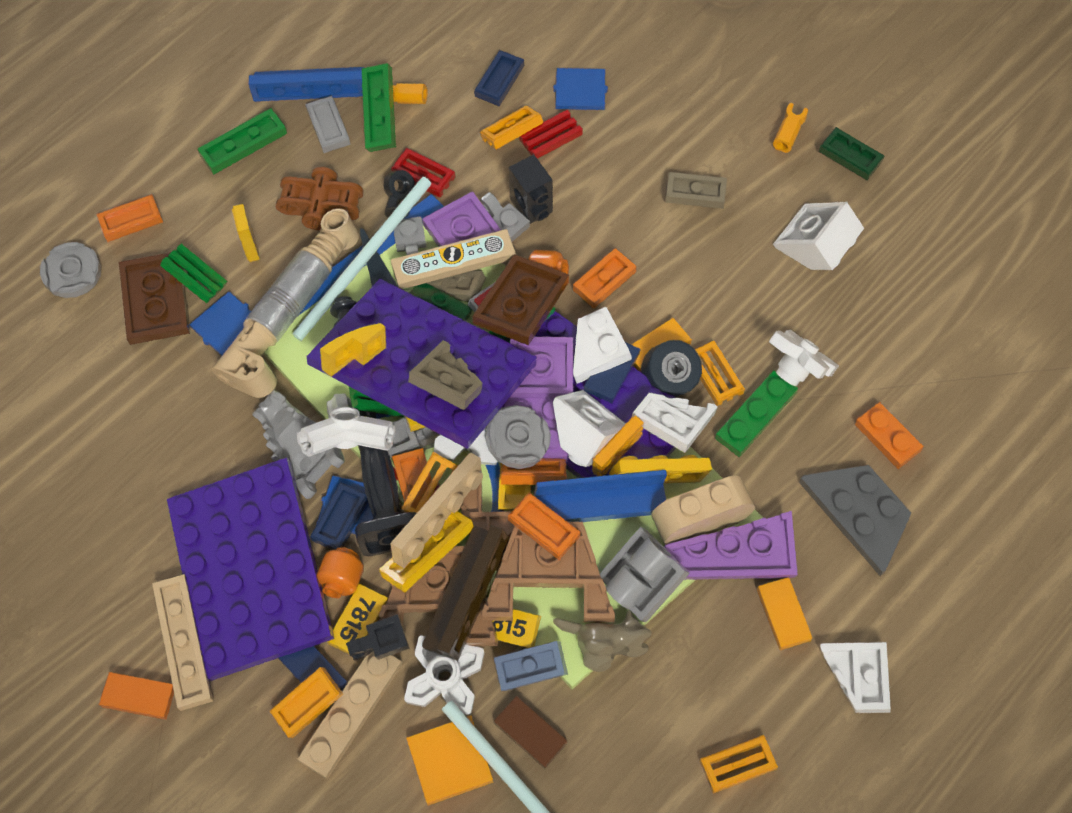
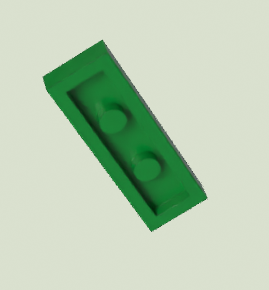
[362,63,396,152]
[197,108,287,175]
[715,370,798,458]

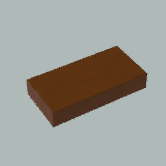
[494,696,567,769]

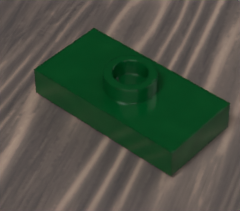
[819,127,885,181]
[409,283,472,321]

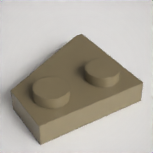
[408,340,482,410]

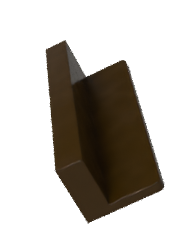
[422,525,510,662]

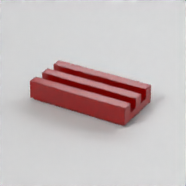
[519,109,583,159]
[391,148,456,198]

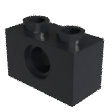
[508,154,553,224]

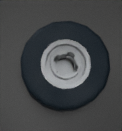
[641,340,702,397]

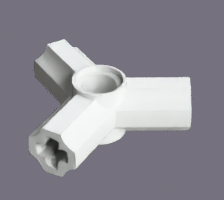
[297,393,395,457]

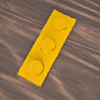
[609,455,712,483]
[379,511,474,593]

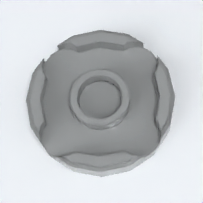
[40,242,101,298]
[485,405,551,469]

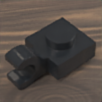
[346,614,410,660]

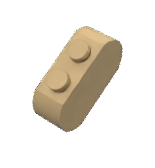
[651,476,755,545]

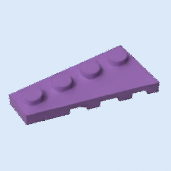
[664,511,798,580]

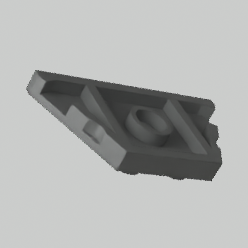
[799,465,911,576]

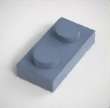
[494,641,568,691]

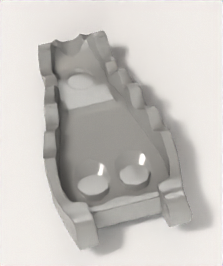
[252,390,345,499]

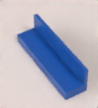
[249,67,364,102]
[533,470,667,522]

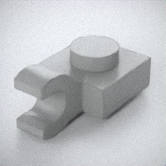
[480,192,530,242]
[394,217,426,255]

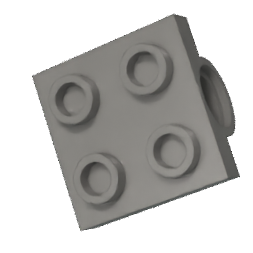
[600,527,690,622]

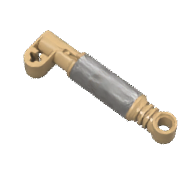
[212,209,359,398]

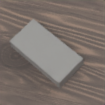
[305,96,351,153]

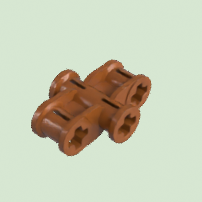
[276,167,364,230]

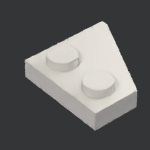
[573,307,632,384]
[631,393,718,453]
[820,642,891,713]

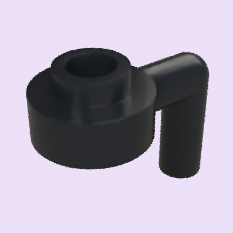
[383,170,415,218]

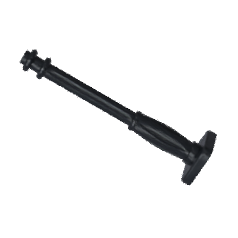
[330,296,417,556]

